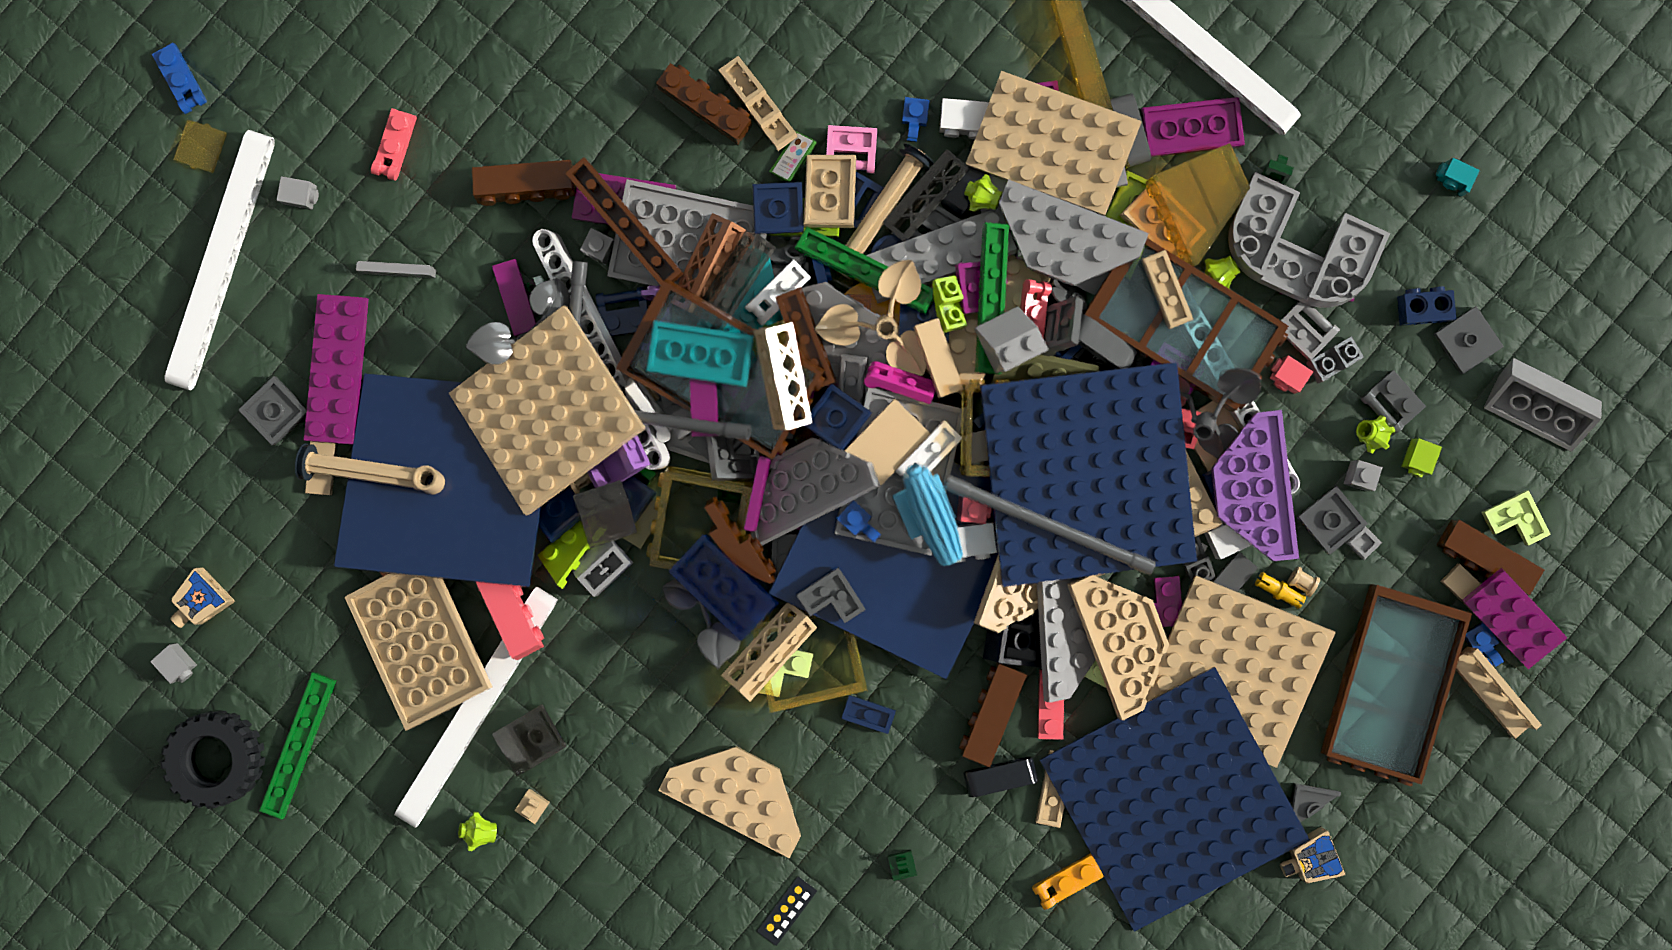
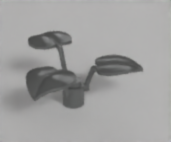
[466,278,570,365]
[1178,368,1261,459]
[662,578,776,669]

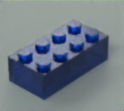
[668,535,779,641]

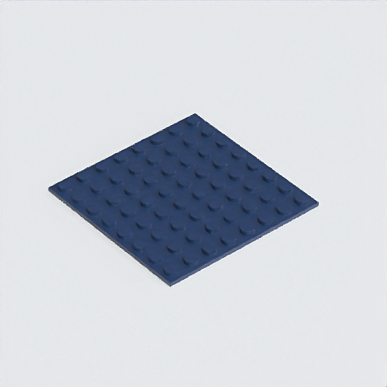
[980,363,1197,587]
[334,373,541,587]
[769,435,998,679]
[1040,666,1310,932]

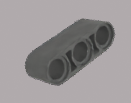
[1107,93,1151,168]
[1078,314,1138,370]

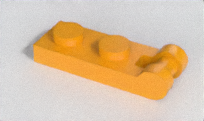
[1032,853,1104,910]

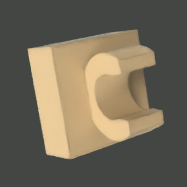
[514,789,550,824]

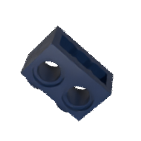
[1397,287,1456,326]

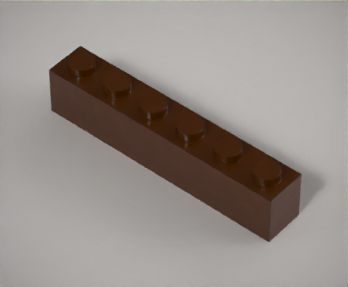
[565,157,684,285]

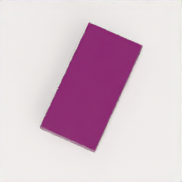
[1141,97,1245,157]

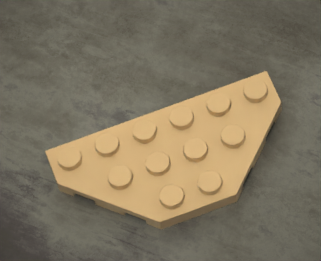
[974,554,1038,632]
[1067,575,1169,721]
[658,746,801,858]

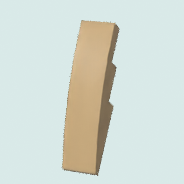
[719,56,798,151]

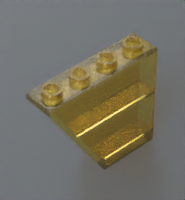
[1146,143,1250,267]

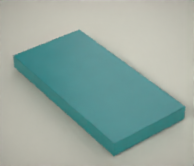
[646,321,755,387]

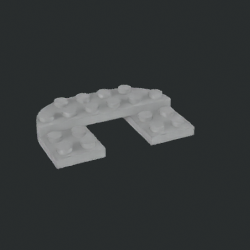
[1228,172,1390,308]

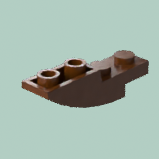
[705,497,776,584]

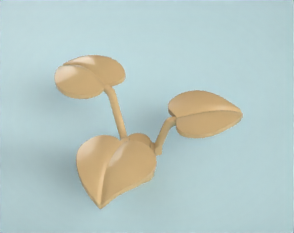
[815,260,926,375]

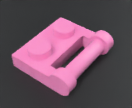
[826,125,877,173]

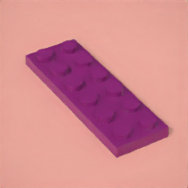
[304,294,369,445]

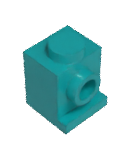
[1436,158,1480,197]

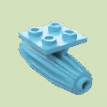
[892,463,963,566]

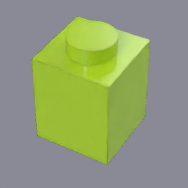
[1401,438,1442,478]

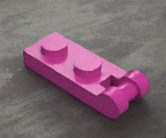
[864,361,935,404]

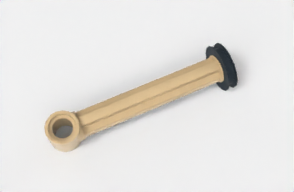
[837,143,934,279]
[295,443,445,495]

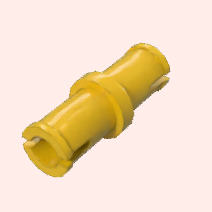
[1255,572,1306,609]

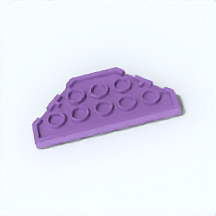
[1211,410,1299,561]

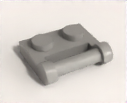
[1275,301,1340,361]

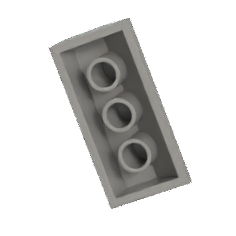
[1484,358,1602,452]

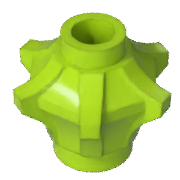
[964,174,1003,212]
[1205,256,1240,289]
[1356,415,1395,453]
[458,812,497,851]

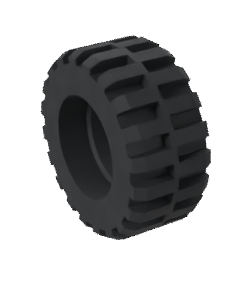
[160,710,265,809]

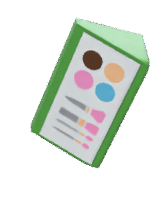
[769,131,816,183]

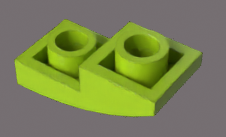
[933,276,967,333]

